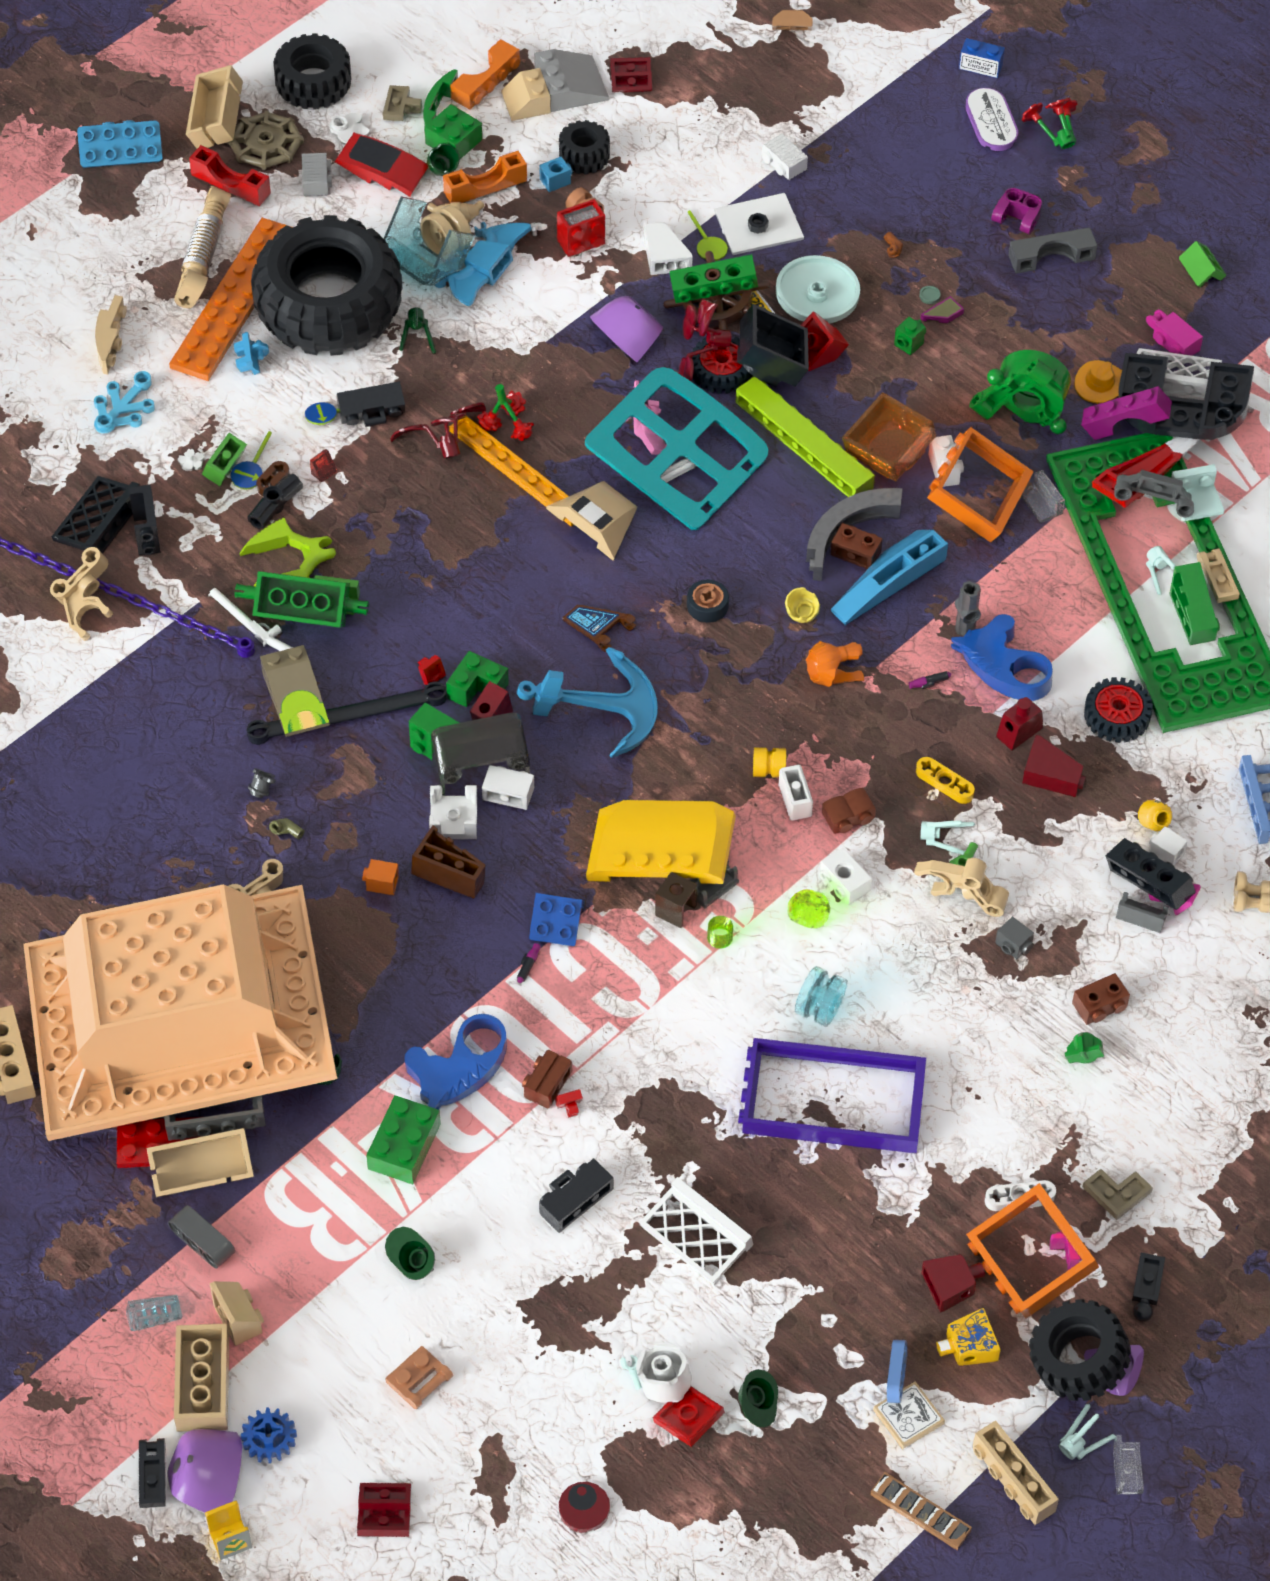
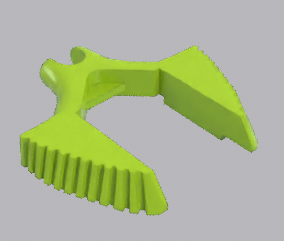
[239,518,336,586]

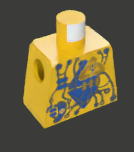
[936,1308,1000,1366]

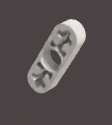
[985,1180,1056,1211]

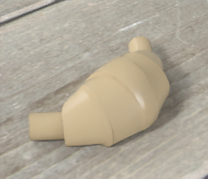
[427,200,484,223]

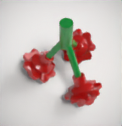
[477,384,534,441]

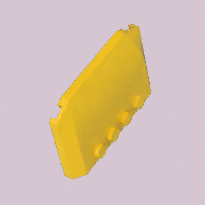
[586,800,736,884]

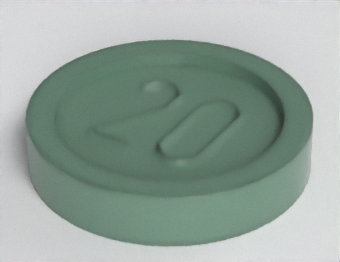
[919,286,941,304]

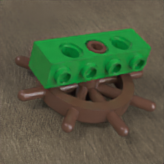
[663,251,771,330]

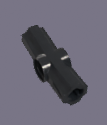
[247,473,303,530]

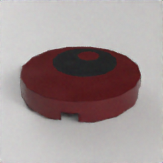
[559,1481,610,1533]

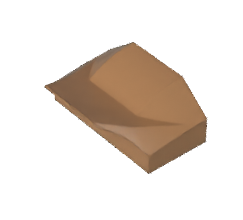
[772,10,813,31]

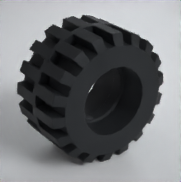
[559,120,610,175]

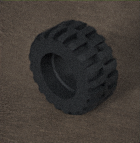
[273,33,352,109]
[1029,1299,1131,1401]

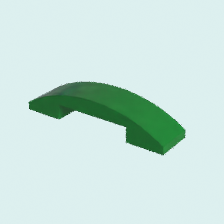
[423,69,458,133]

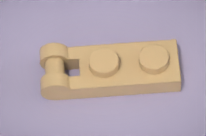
[1197,548,1240,603]

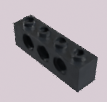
[1105,838,1196,910]

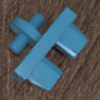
[234,332,269,375]

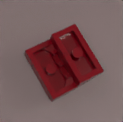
[610,57,652,92]
[357,1483,411,1537]

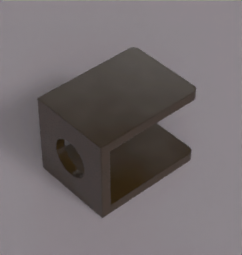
[655,872,697,928]

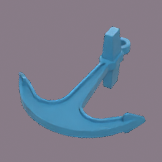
[517,647,658,758]

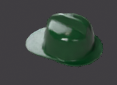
[385,1226,435,1280]
[738,1369,778,1428]

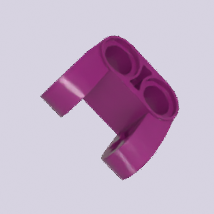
[991,188,1042,235]

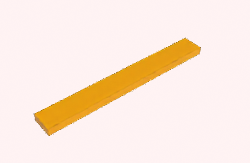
[449,417,574,527]

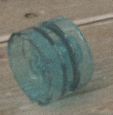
[795,965,848,1027]

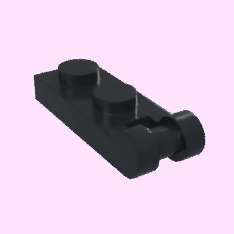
[139,1438,166,1508]

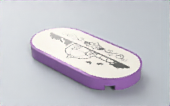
[966,88,1018,151]

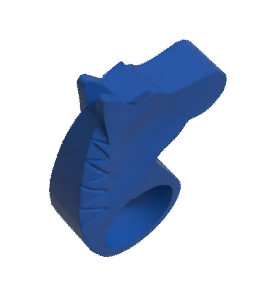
[951,614,1053,701]
[405,1014,507,1110]

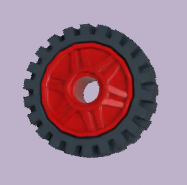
[692,335,752,394]
[1084,677,1153,743]

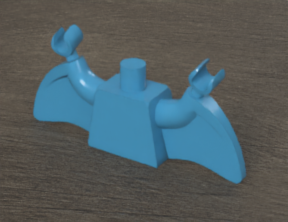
[435,222,531,306]

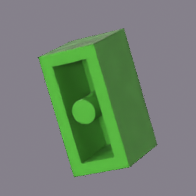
[202,433,247,486]

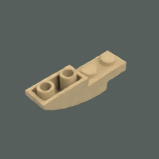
[95,295,127,375]

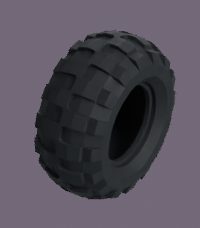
[251,215,403,356]

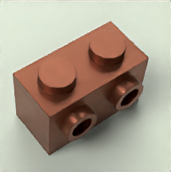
[830,523,883,569]
[1072,973,1130,1025]

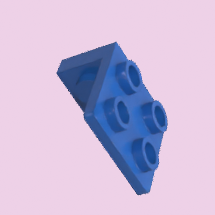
[529,893,585,946]

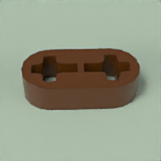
[256,461,290,496]

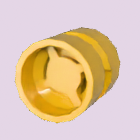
[753,747,786,778]

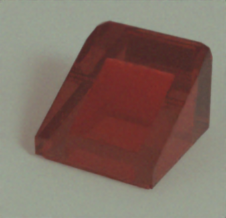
[310,449,337,482]

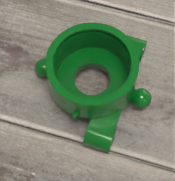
[969,350,1071,435]

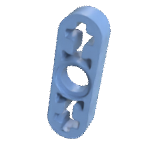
[887,1340,907,1403]

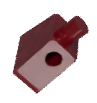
[468,681,513,739]
[996,697,1043,751]
[921,1254,985,1313]

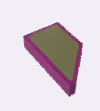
[921,296,964,323]

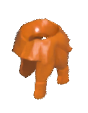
[806,641,864,687]

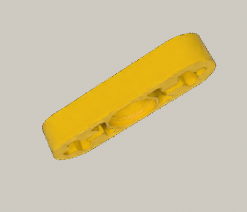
[916,757,975,804]

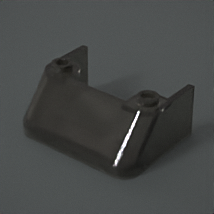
[431,713,530,796]

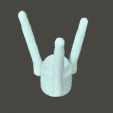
[1146,546,1176,595]
[921,820,975,855]
[1059,1404,1115,1460]

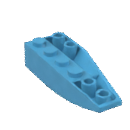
[831,530,948,625]

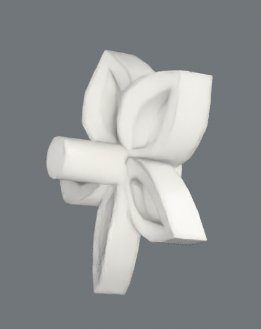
[530,223,547,236]

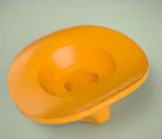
[1074,360,1122,404]

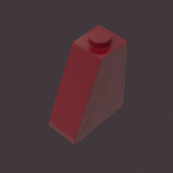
[1022,735,1086,797]

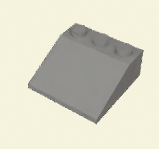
[534,49,609,112]

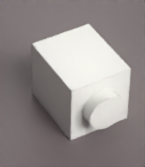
[1149,827,1188,866]

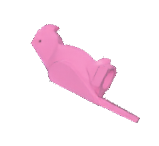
[633,380,667,455]

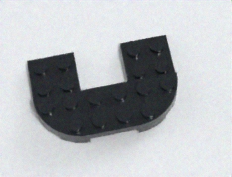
[1118,353,1254,440]

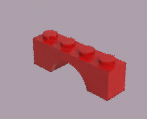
[189,145,271,207]

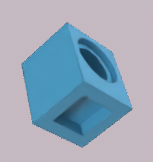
[539,157,572,192]

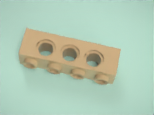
[0,1005,36,1104]

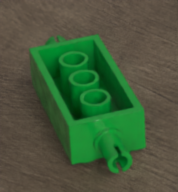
[235,571,369,628]

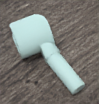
[620,1355,642,1390]

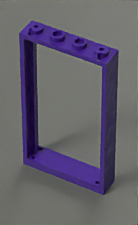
[738,1038,926,1153]

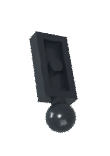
[1132,1252,1165,1322]

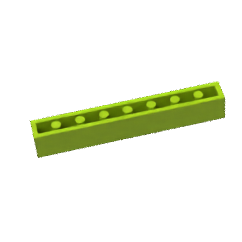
[736,377,875,497]

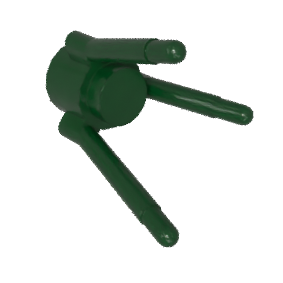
[399,307,436,354]

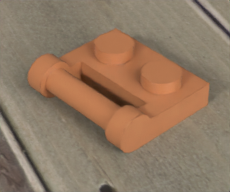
[385,1346,454,1409]

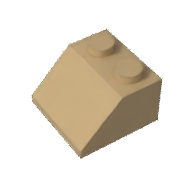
[501,68,551,121]
[210,1281,264,1346]

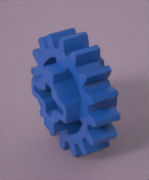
[241,1407,297,1463]

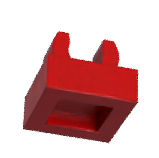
[417,655,446,685]
[555,1089,583,1118]

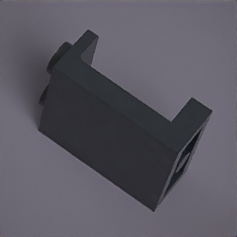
[129,484,161,555]

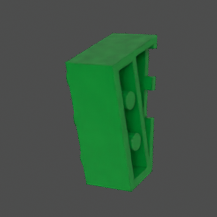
[1169,562,1220,646]

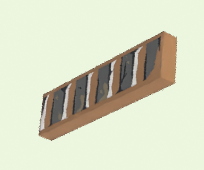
[870,1472,972,1551]

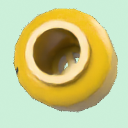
[1138,799,1172,832]

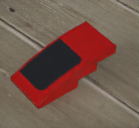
[335,132,428,197]

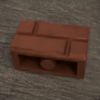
[522,1049,572,1109]

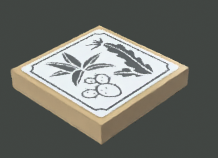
[873,1381,945,1449]

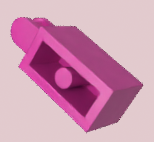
[1146,309,1203,356]

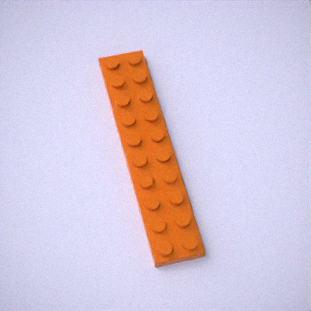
[169,217,293,381]

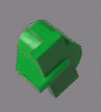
[1065,1032,1104,1064]

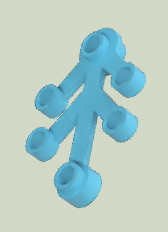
[94,371,155,433]

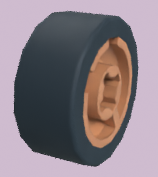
[687,579,729,623]

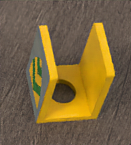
[205,1500,252,1560]

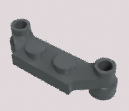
[1114,470,1194,518]

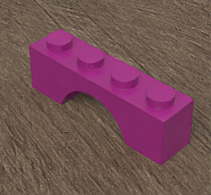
[1081,386,1172,440]

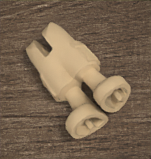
[1233,871,1270,913]

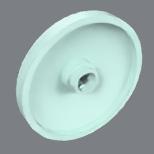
[776,255,860,323]

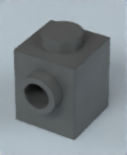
[995,916,1034,959]

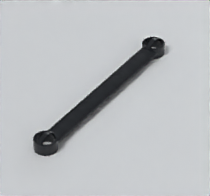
[247,682,447,745]

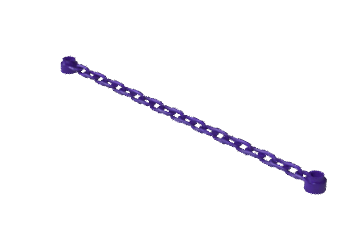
[0,537,255,658]

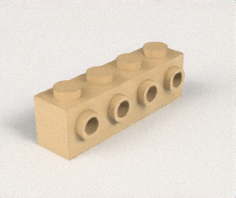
[973,1420,1059,1525]

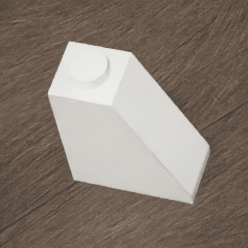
[644,222,692,275]

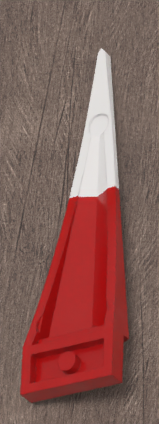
[1092,437,1200,508]

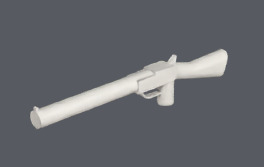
[208,588,293,651]

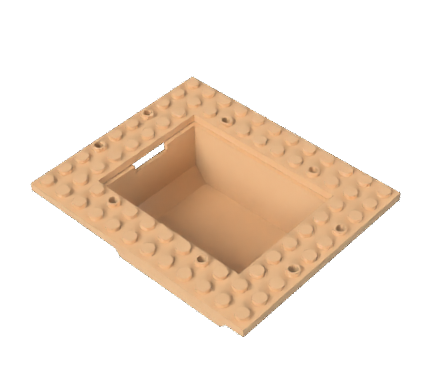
[24,884,337,1141]

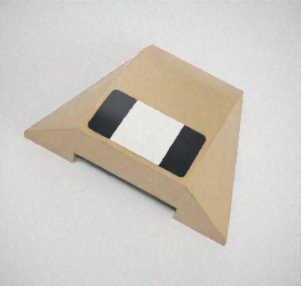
[546,481,637,560]

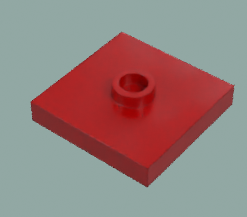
[652,1386,725,1447]

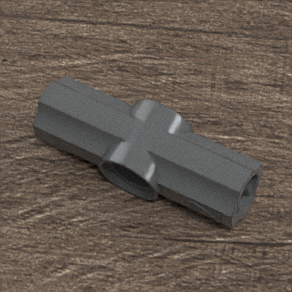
[954,581,981,636]

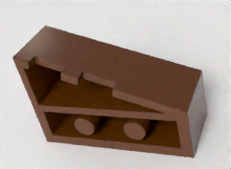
[411,825,486,899]

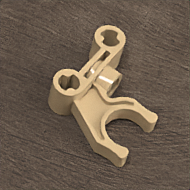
[50,547,113,641]
[914,858,1009,917]
[229,859,283,896]

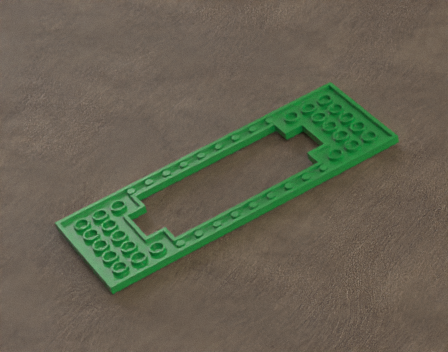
[1046,433,1270,733]

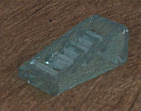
[126,1295,182,1331]

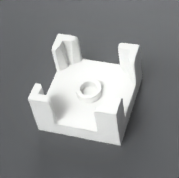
[429,785,477,839]

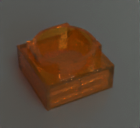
[842,392,936,482]

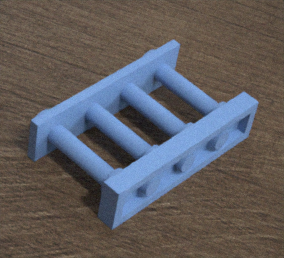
[1239,755,1270,844]

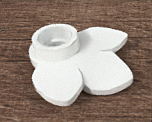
[330,113,370,144]

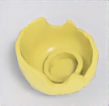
[785,587,820,623]

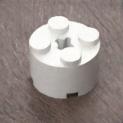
[636,1342,692,1402]

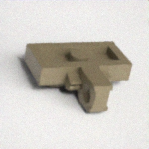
[382,85,423,121]

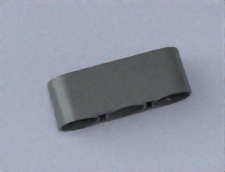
[168,1205,236,1269]

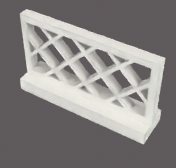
[1137,348,1222,400]
[639,1177,753,1285]

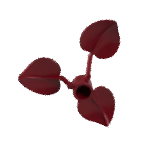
[678,300,731,382]
[390,402,486,459]

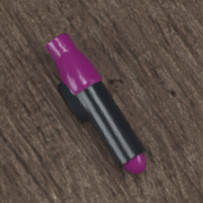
[909,671,951,689]
[517,943,541,983]

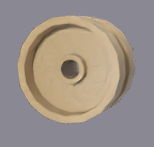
[420,205,472,259]

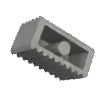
[302,153,332,197]

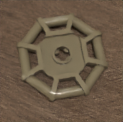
[227,110,304,170]

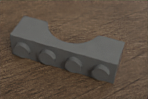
[1008,227,1097,274]

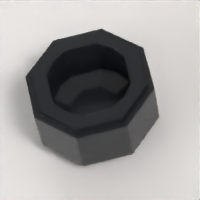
[748,213,769,234]

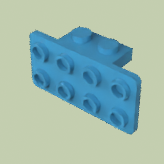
[77,120,163,168]

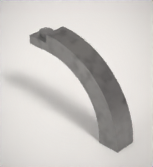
[806,488,902,581]

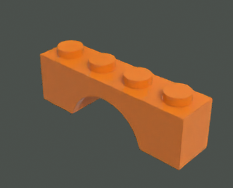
[450,39,520,110]
[443,150,527,203]

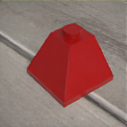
[801,311,849,371]

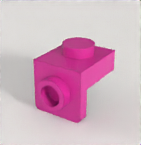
[1049,1231,1082,1270]

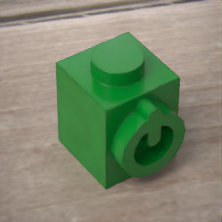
[894,317,926,356]

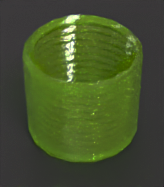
[707,916,733,949]

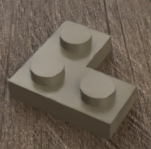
[1082,1169,1153,1220]

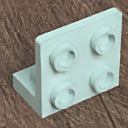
[1171,464,1224,521]

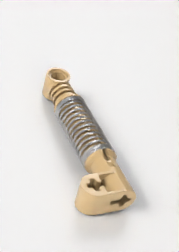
[174,186,231,308]

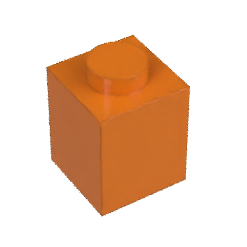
[362,859,399,896]

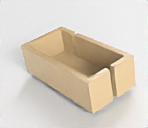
[186,65,243,149]
[146,1128,254,1198]

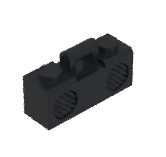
[337,381,405,427]
[539,1158,614,1233]

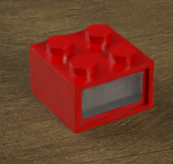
[557,199,605,257]

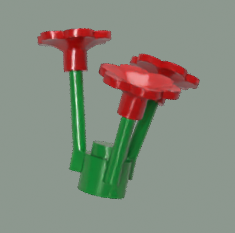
[1022,98,1078,149]

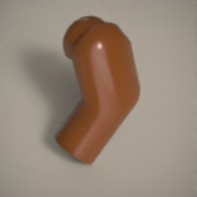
[884,232,903,258]

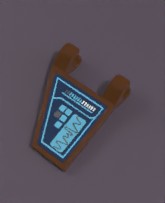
[562,605,636,652]

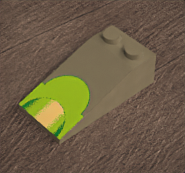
[260,645,330,737]

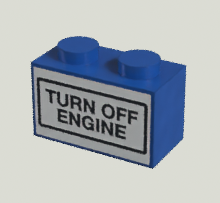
[959,38,1005,78]

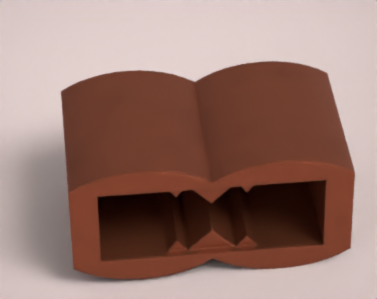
[822,788,876,834]

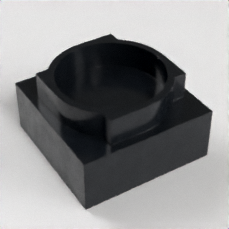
[737,304,809,387]

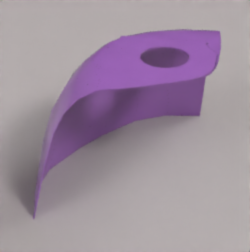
[590,296,663,362]
[167,1429,242,1513]

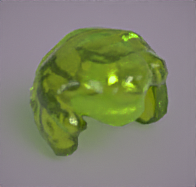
[787,889,831,929]

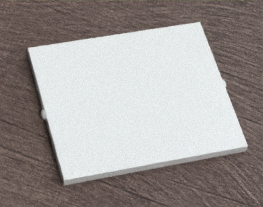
[714,193,804,255]

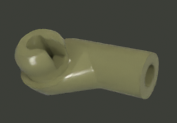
[269,818,305,839]

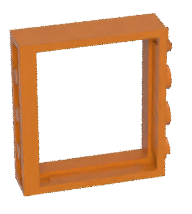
[927,427,1034,543]
[966,1183,1099,1319]

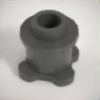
[248,768,276,798]

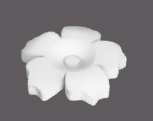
[178,449,205,471]

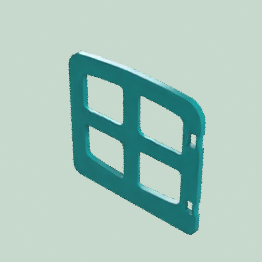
[585,367,768,530]

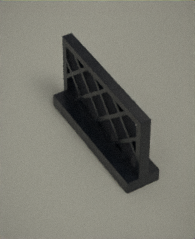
[51,476,140,554]

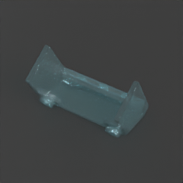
[384,196,475,286]

